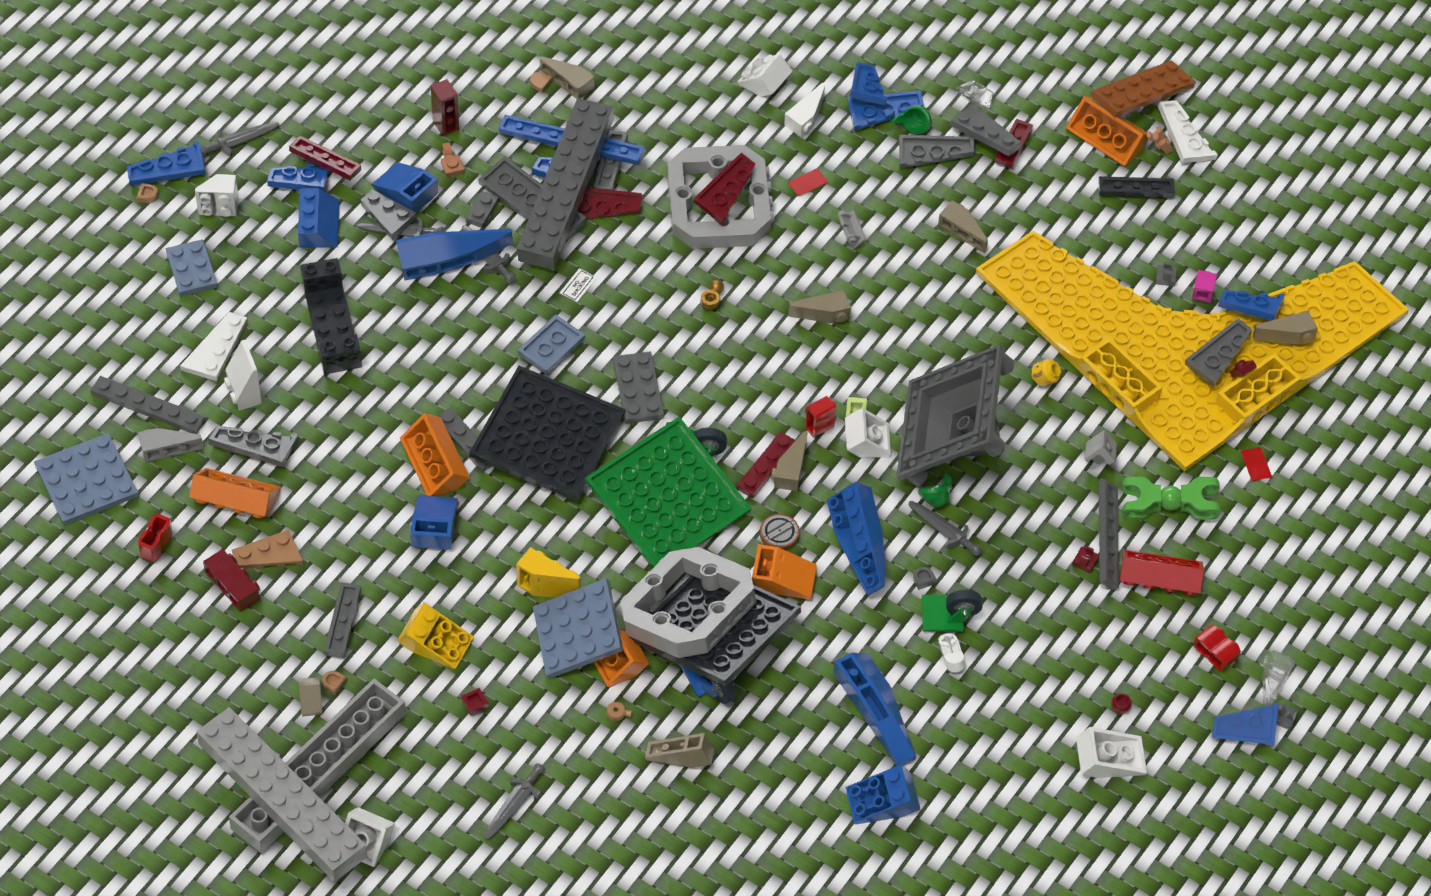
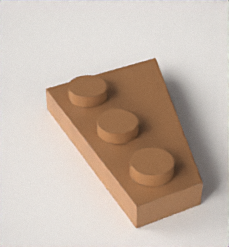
[232,530,303,569]

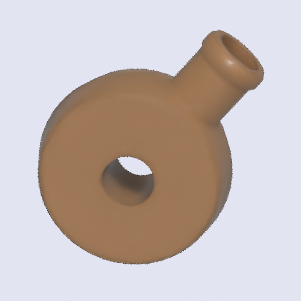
[606,702,632,721]

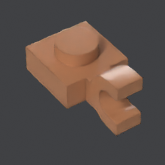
[1146,126,1173,155]
[441,142,464,178]

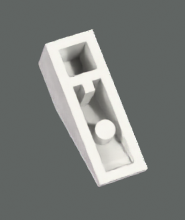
[784,83,825,137]

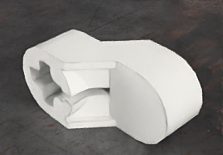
[938,633,965,672]

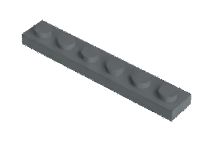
[91,376,205,434]
[1098,479,1119,591]

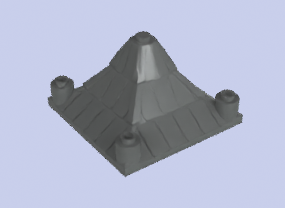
[896,344,1014,486]

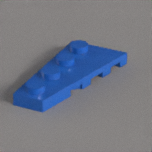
[848,90,924,131]
[127,141,205,186]

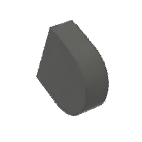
[913,567,937,590]

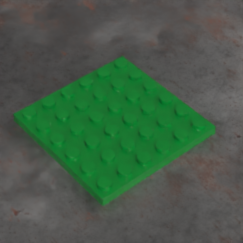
[584,416,752,569]

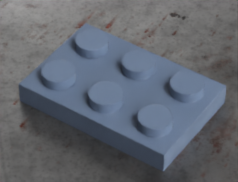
[165,239,217,297]
[518,315,585,375]

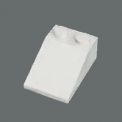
[224,340,262,411]
[1076,727,1147,778]

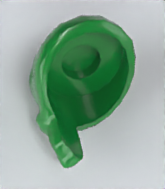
[891,105,932,135]
[918,473,952,508]

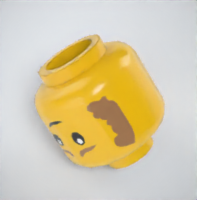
[1032,359,1061,386]

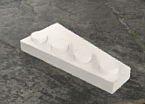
[1158,100,1218,163]
[180,312,248,381]

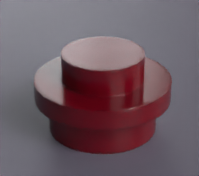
[1111,693,1132,713]

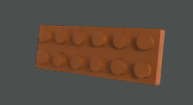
[1091,60,1196,118]

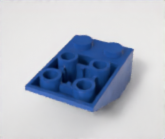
[371,162,439,212]
[410,495,458,550]
[845,764,920,825]

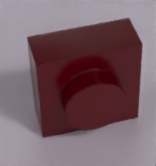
[1229,359,1257,378]
[461,688,489,716]

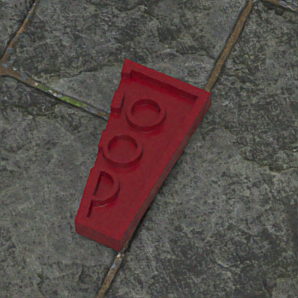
[693,152,756,225]
[578,188,642,220]

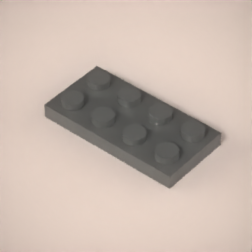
[613,351,664,424]

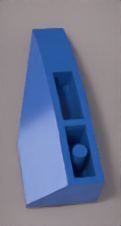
[396,229,514,281]
[827,482,885,596]
[833,652,916,766]

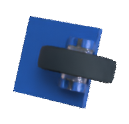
[680,665,736,704]

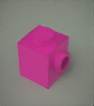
[1192,270,1217,303]

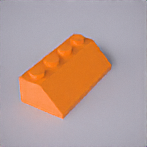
[1066,96,1148,166]
[400,413,470,497]
[189,468,281,518]

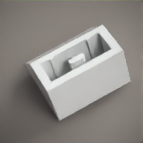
[737,54,792,97]
[195,174,239,217]

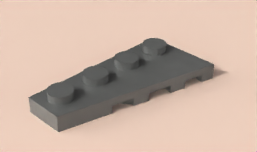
[950,104,1021,156]
[899,135,974,169]
[1185,318,1252,387]
[209,426,298,467]

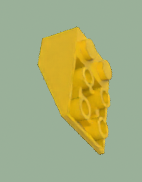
[516,547,580,598]
[397,602,474,669]

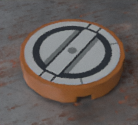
[760,514,800,550]

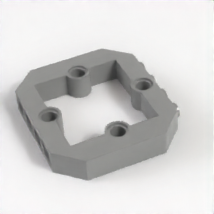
[667,145,774,249]
[621,547,756,658]

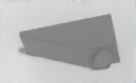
[138,428,203,462]

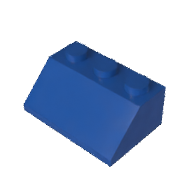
[298,188,340,248]

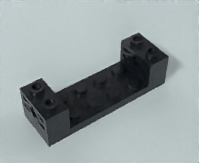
[300,258,362,375]

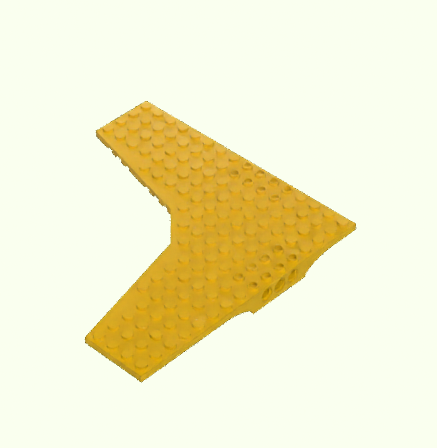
[976,231,1409,471]

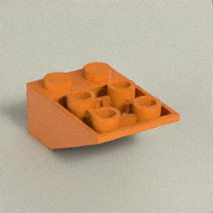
[752,544,817,600]

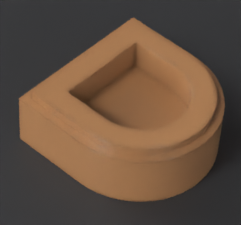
[530,72,552,93]
[136,183,158,203]
[322,671,347,695]

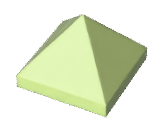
[846,397,867,417]

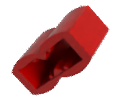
[804,396,837,438]
[138,513,173,562]
[1193,624,1241,672]

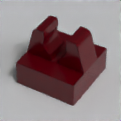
[1072,546,1100,573]

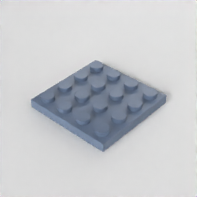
[34,433,139,526]
[533,578,623,679]

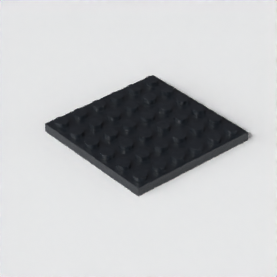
[469,365,626,502]
[629,575,801,687]

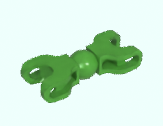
[1121,476,1221,520]

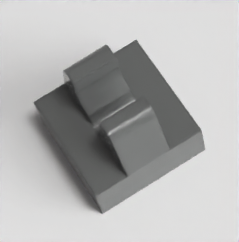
[1156,262,1177,287]
[1277,702,1299,730]

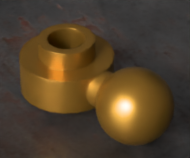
[700,280,724,310]

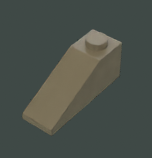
[540,56,594,99]
[938,200,988,254]
[788,290,851,323]
[1253,311,1318,345]
[771,431,808,491]
[645,733,714,768]

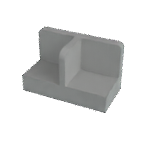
[1084,430,1117,465]

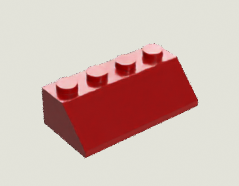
[1120,549,1204,595]

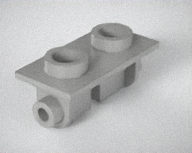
[837,210,866,250]

